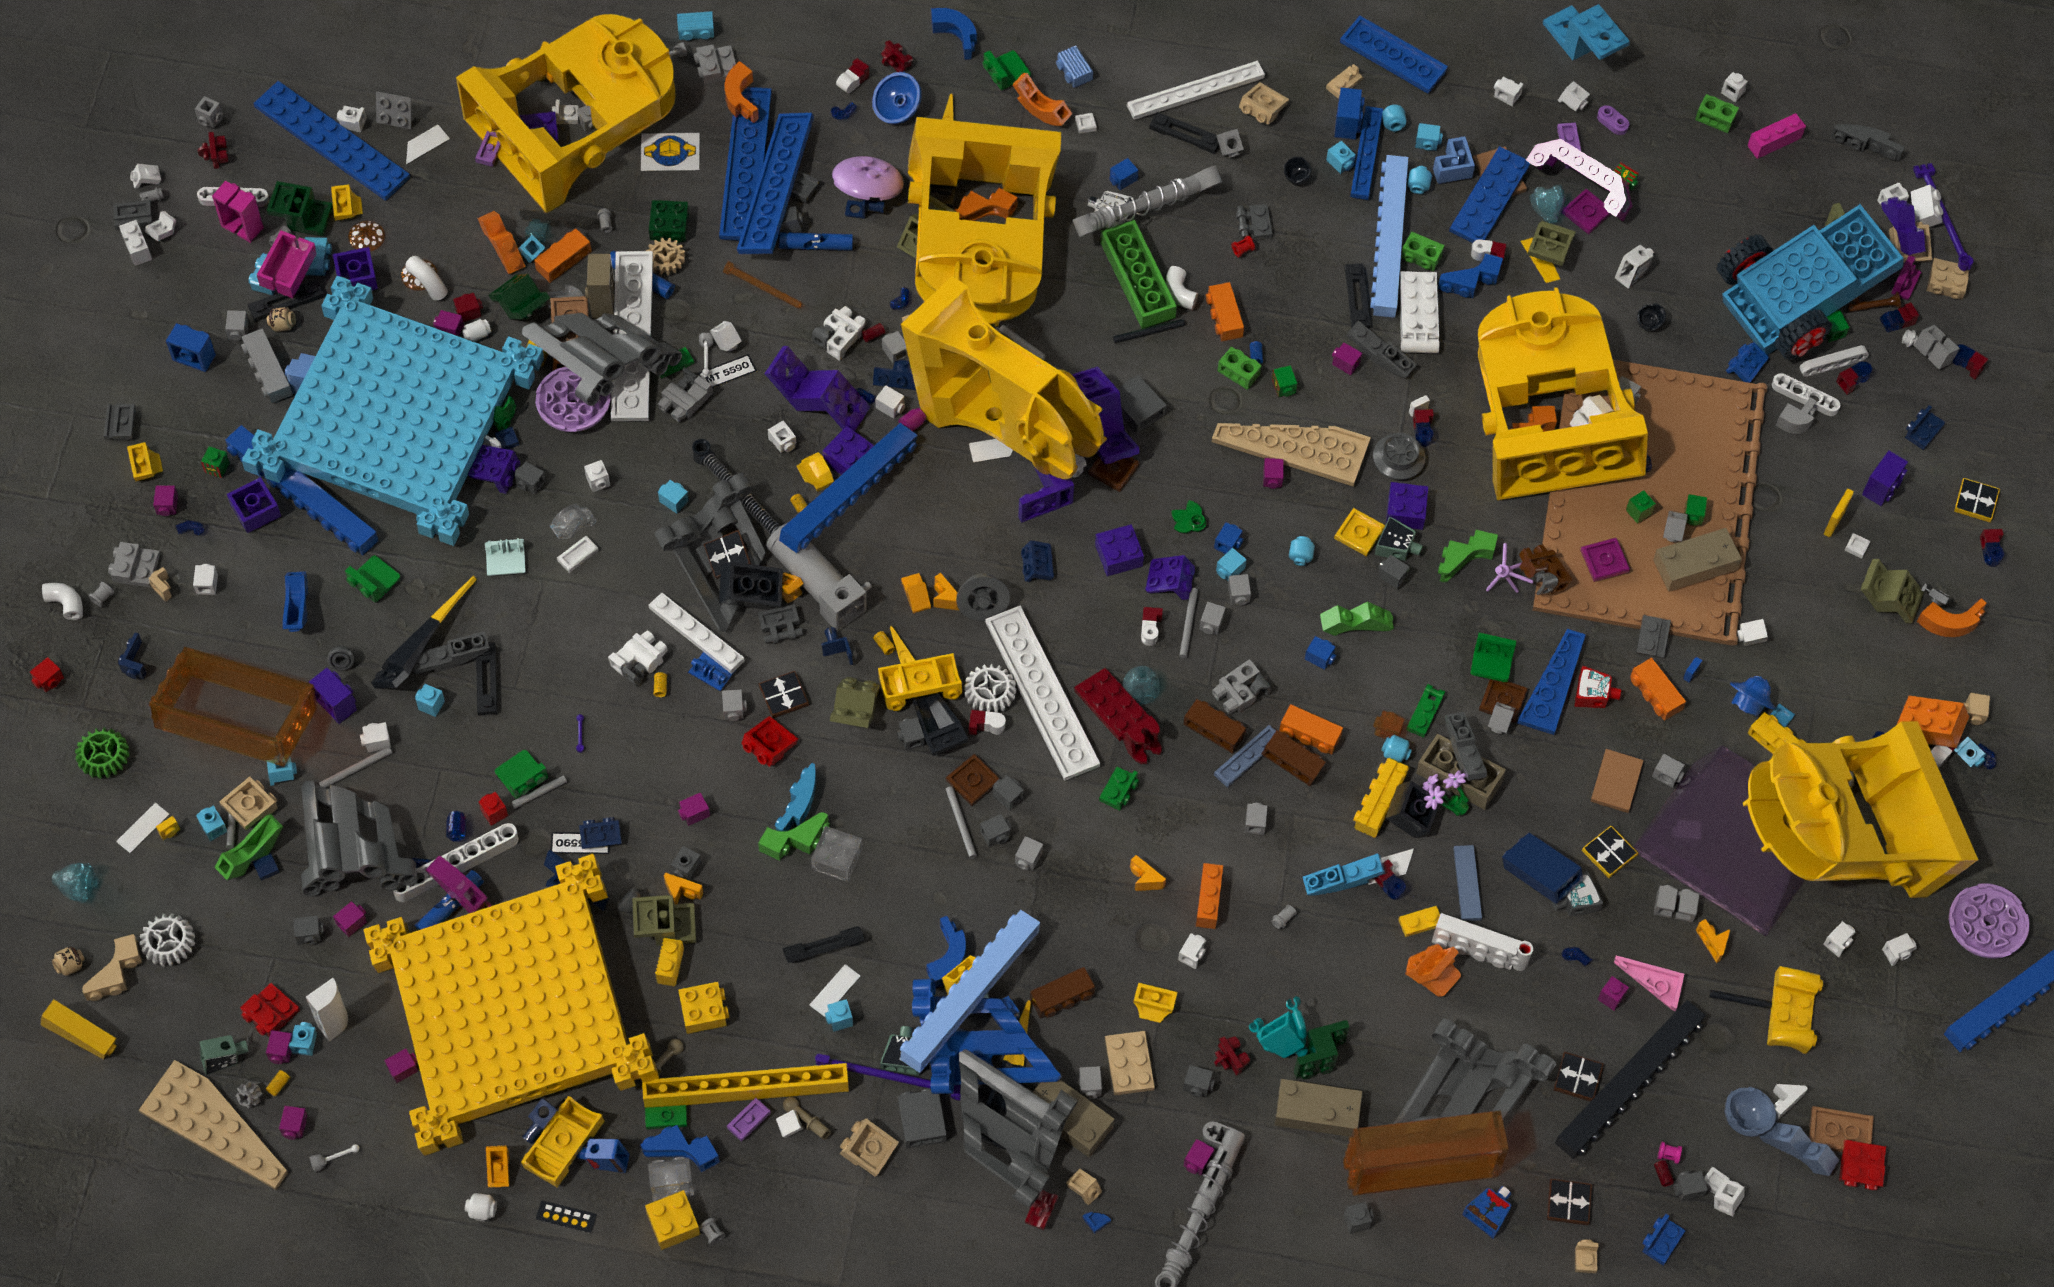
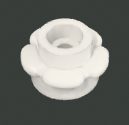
[1902,330,1918,347]

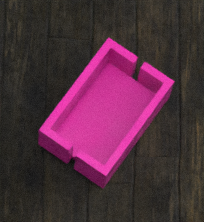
[212,181,264,243]
[257,230,317,298]

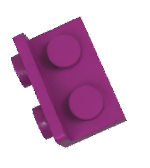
[1891,255,1921,300]

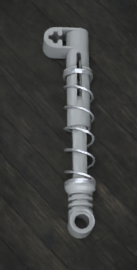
[1073,165,1222,237]
[1155,1122,1245,1287]

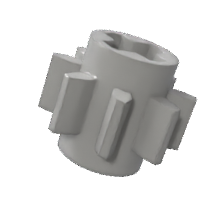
[235,1081,262,1108]

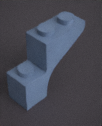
[1760,1122,1839,1176]

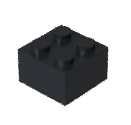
[1386,781,1439,838]

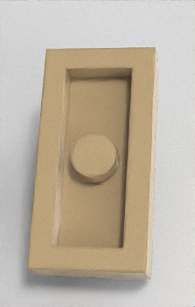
[1326,64,1363,99]

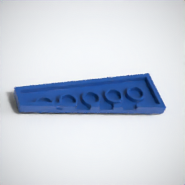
[1517,629,1586,735]

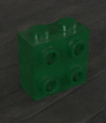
[649,200,689,243]

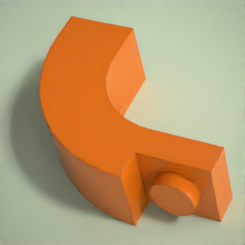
[724,61,759,123]
[1013,73,1072,126]
[1917,598,1987,637]

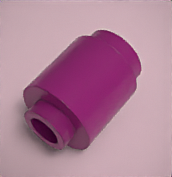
[898,408,926,432]

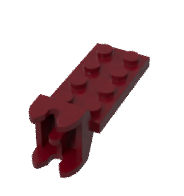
[1074,668,1162,764]

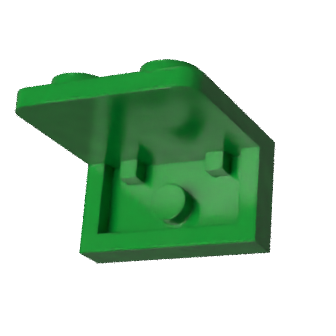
[982,50,1031,91]
[345,556,401,603]
[1470,633,1516,682]
[495,750,548,799]

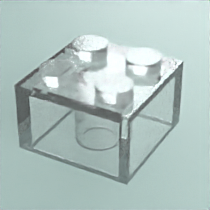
[811,826,863,882]
[648,1157,694,1201]

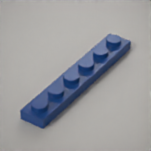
[1350,106,1383,200]

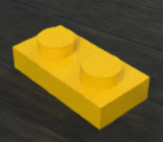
[1399,906,1440,937]

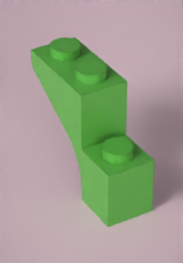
[1438,530,1498,582]
[1320,602,1394,636]
[758,812,830,861]
[215,814,283,880]

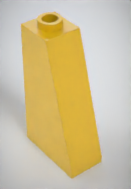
[41,999,117,1059]

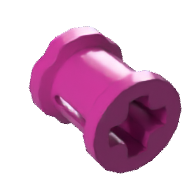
[1657,1142,1682,1164]

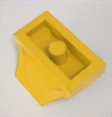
[331,184,363,221]
[127,442,163,482]
[797,452,834,492]
[1133,983,1177,1023]

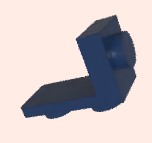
[118,632,147,680]

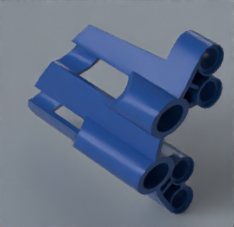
[912,979,1062,1094]

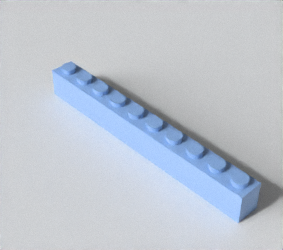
[1370,155,1408,318]
[900,910,1040,1073]

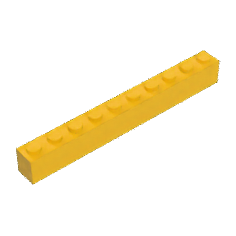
[642,1063,849,1108]

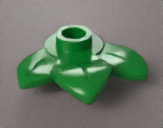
[493,396,516,431]
[1171,500,1206,533]

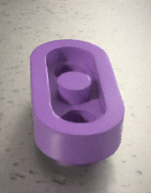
[1597,106,1629,135]

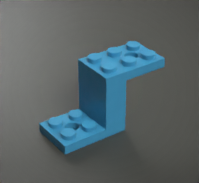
[1543,4,1630,60]

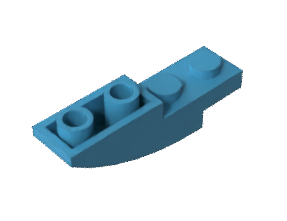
[775,763,816,831]
[1303,854,1385,896]

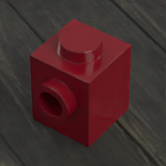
[453,293,483,322]

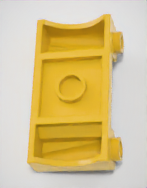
[878,653,962,711]
[1767,966,1823,1054]
[521,1096,604,1188]

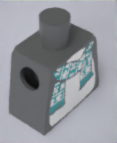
[1552,871,1603,917]

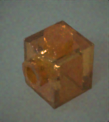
[1373,710,1405,739]

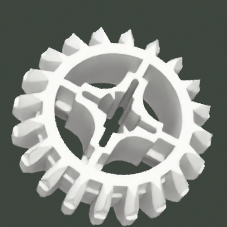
[964,664,1016,713]
[140,913,195,967]

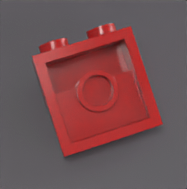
[741,716,798,767]
[240,983,300,1038]
[1839,1140,1886,1191]

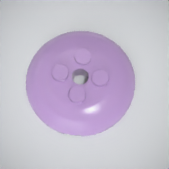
[832,156,904,200]
[536,367,610,432]
[1949,884,2029,958]

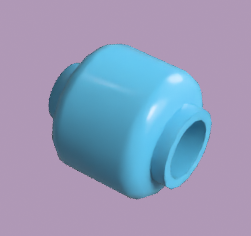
[1382,105,1407,131]
[1407,166,1432,194]
[1289,536,1315,566]
[1381,735,1412,763]

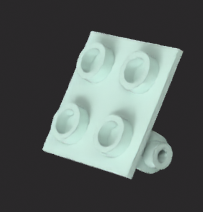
[485,538,525,576]

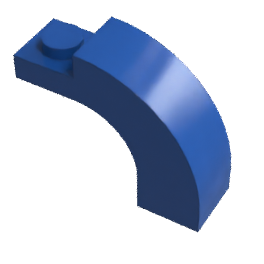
[931,8,977,60]
[926,916,966,988]

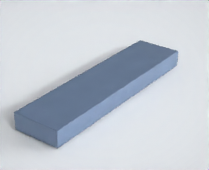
[1214,725,1276,788]
[1453,845,1482,921]

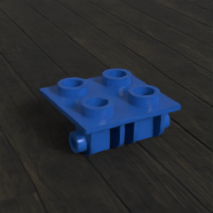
[688,652,737,691]

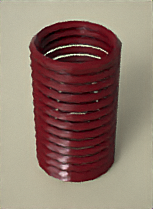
[861,323,885,343]
[1653,1160,1674,1187]

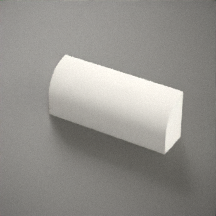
[306,978,348,1042]

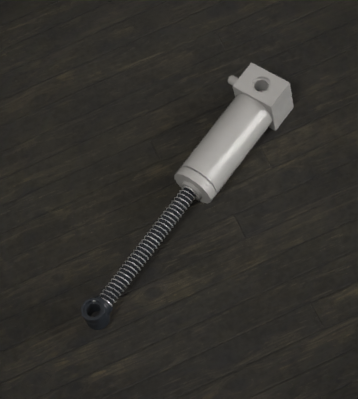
[692,439,872,632]

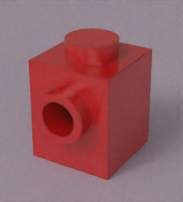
[30,657,64,692]
[478,792,508,826]

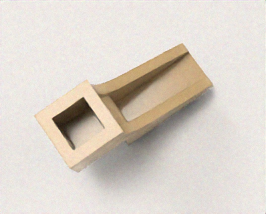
[82,934,142,1001]

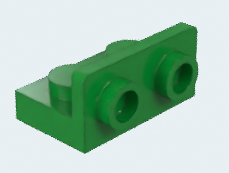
[1099,767,1139,811]

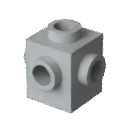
[195,96,223,128]

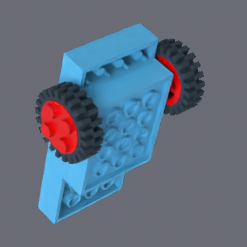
[1716,204,1904,360]

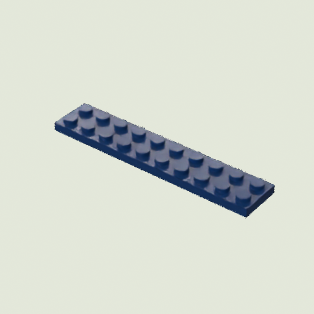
[253,81,410,201]
[719,87,772,240]
[737,113,814,254]

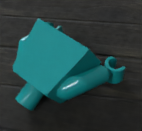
[1249,996,1308,1058]

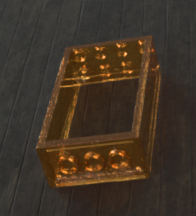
[149,647,317,767]
[1343,1110,1509,1196]

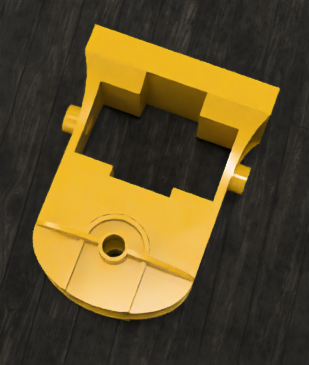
[456,14,675,214]
[908,117,1061,326]
[901,276,1107,479]
[1478,288,1648,500]
[1743,721,1978,898]

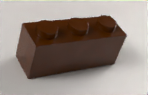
[1183,699,1246,754]
[1261,730,1326,786]
[1030,967,1095,1019]

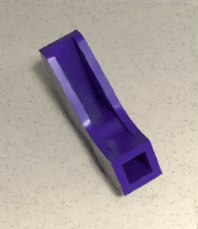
[1881,197,1925,255]

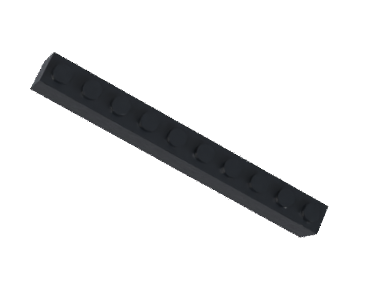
[1555,1000,1706,1160]

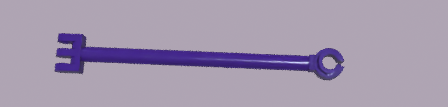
[1913,163,1973,271]
[815,1054,961,1100]

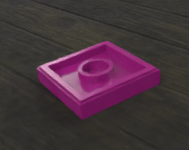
[1562,189,1611,235]
[1580,538,1630,582]

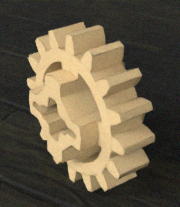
[646,238,685,275]

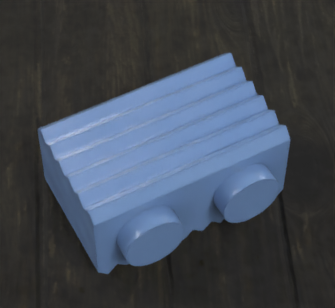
[1056,46,1093,88]

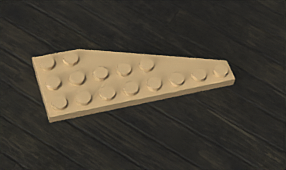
[1212,423,1371,487]
[139,1060,288,1190]

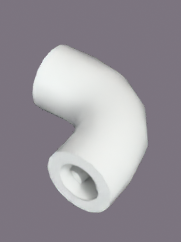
[406,256,448,300]
[1165,266,1198,310]
[42,583,83,620]

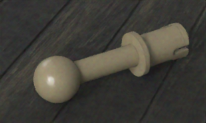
[638,1039,684,1083]
[783,1097,831,1140]

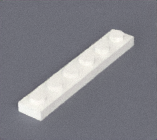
[649,593,745,674]

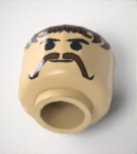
[267,307,296,332]
[52,946,84,976]

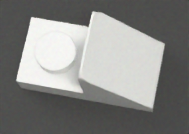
[1773,1084,1808,1121]

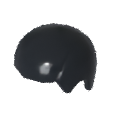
[1284,156,1312,186]
[1637,303,1666,331]

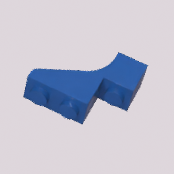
[1437,253,1503,298]
[283,571,308,632]
[640,1125,719,1172]

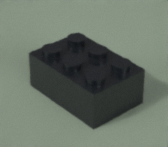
[719,562,783,610]

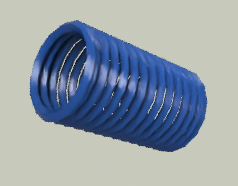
[1249,341,1263,364]

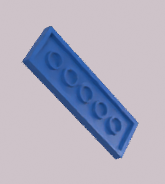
[1340,16,1448,94]
[1449,146,1530,243]

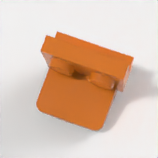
[1405,944,1461,997]

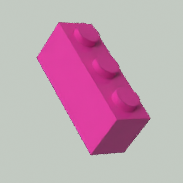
[1748,113,1806,159]

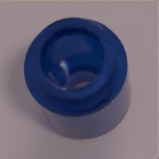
[446,811,466,842]

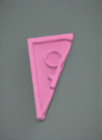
[1614,955,1684,1011]

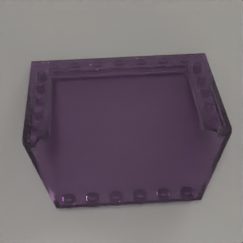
[1633,745,1805,937]

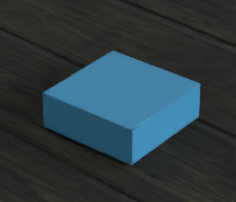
[1770,704,1795,727]

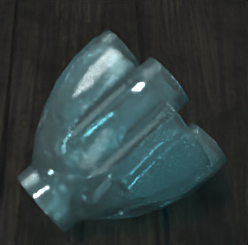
[1529,185,1565,223]
[1122,666,1160,705]
[52,862,99,903]

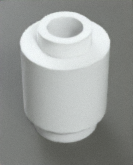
[462,319,491,342]

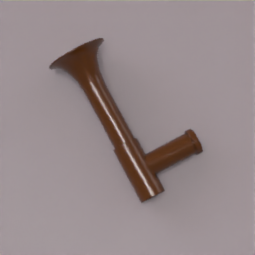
[1848,291,1901,312]

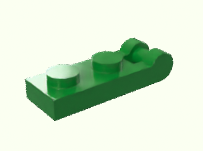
[1406,684,1446,738]

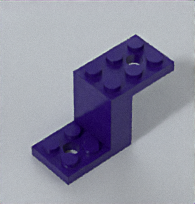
[765,346,870,431]
[1072,366,1139,464]
[1018,468,1074,523]

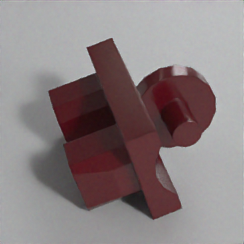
[881,40,913,73]
[198,132,229,169]
[1214,1036,1250,1076]
[1025,1190,1058,1230]

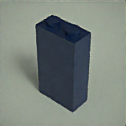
[1502,833,1583,904]

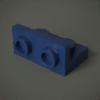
[1905,405,1946,450]
[1021,540,1054,582]
[579,817,622,849]

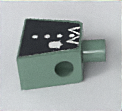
[1375,517,1423,561]
[880,1026,919,1076]
[199,1035,248,1075]

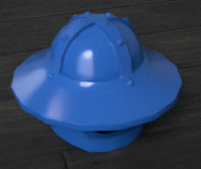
[1730,676,1776,718]

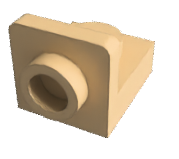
[148,567,172,602]
[1066,1169,1102,1205]
[1575,1240,1599,1273]

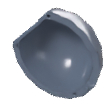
[1724,1087,1776,1137]

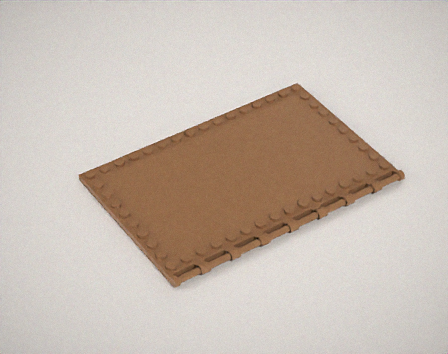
[1532,359,1767,646]

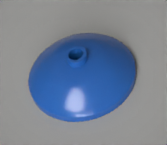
[872,72,922,124]

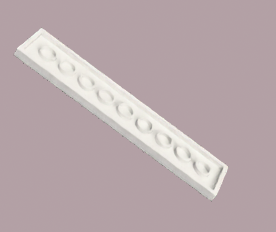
[611,251,653,421]
[985,606,1100,781]

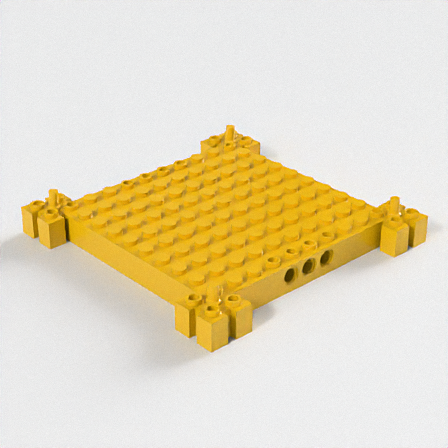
[363,854,659,1156]

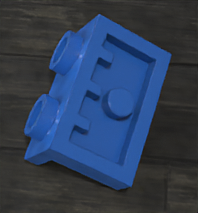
[1726,342,1769,383]
[1642,1214,1686,1266]

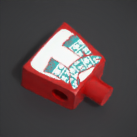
[1574,666,1621,708]

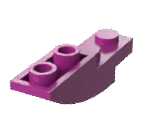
[426,856,492,914]

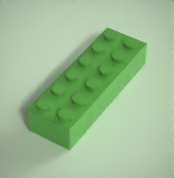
[1100,220,1177,329]

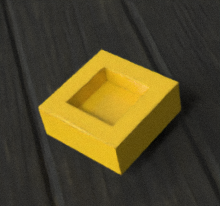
[156,816,180,840]

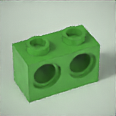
[1695,94,1739,133]
[1401,231,1445,271]
[1217,347,1261,390]

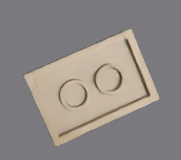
[1105,1031,1155,1095]

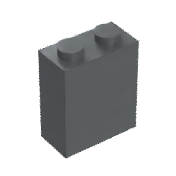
[1117,375,1166,434]
[898,1088,946,1149]

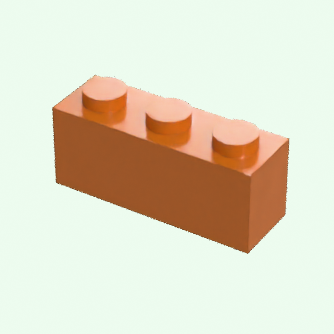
[534,228,592,283]
[1206,282,1244,341]
[1630,658,1686,721]
[1279,704,1343,755]
[1196,863,1223,929]

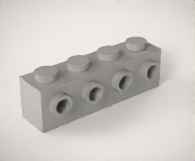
[241,329,292,404]

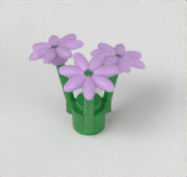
[1422,770,1469,816]

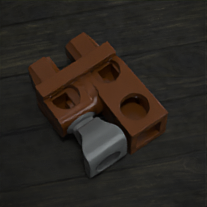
[1519,544,1573,595]

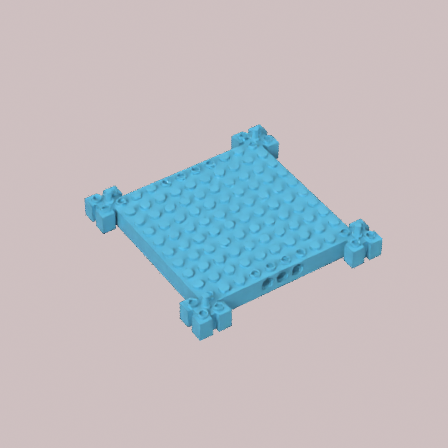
[242,276,544,546]

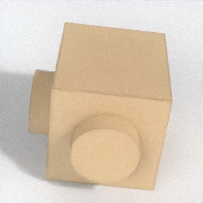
[1964,693,1990,725]

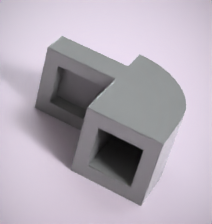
[1776,397,1816,434]

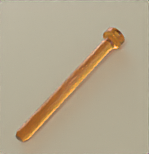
[723,261,802,308]

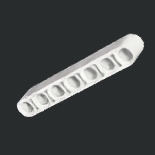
[393,823,519,902]

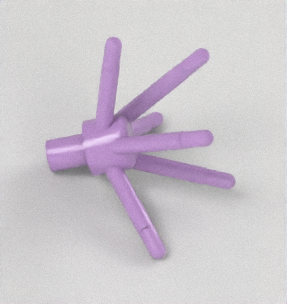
[1486,543,1533,593]

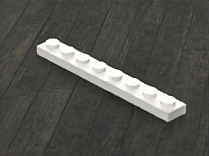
[1127,61,1265,120]

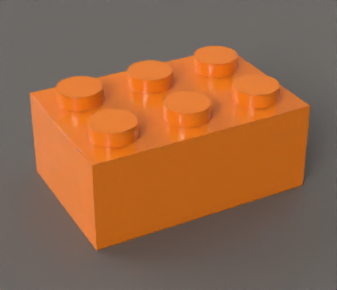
[1897,696,1969,748]

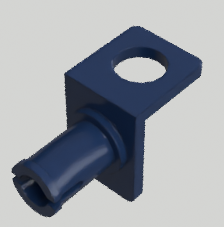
[845,199,885,219]
[821,627,853,665]
[522,1099,557,1144]

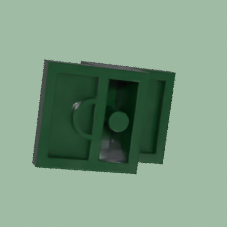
[266,181,333,237]
[488,274,550,320]
[1294,1020,1349,1080]

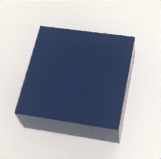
[495,427,519,449]
[253,854,280,881]

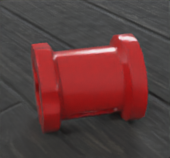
[1231,236,1255,258]

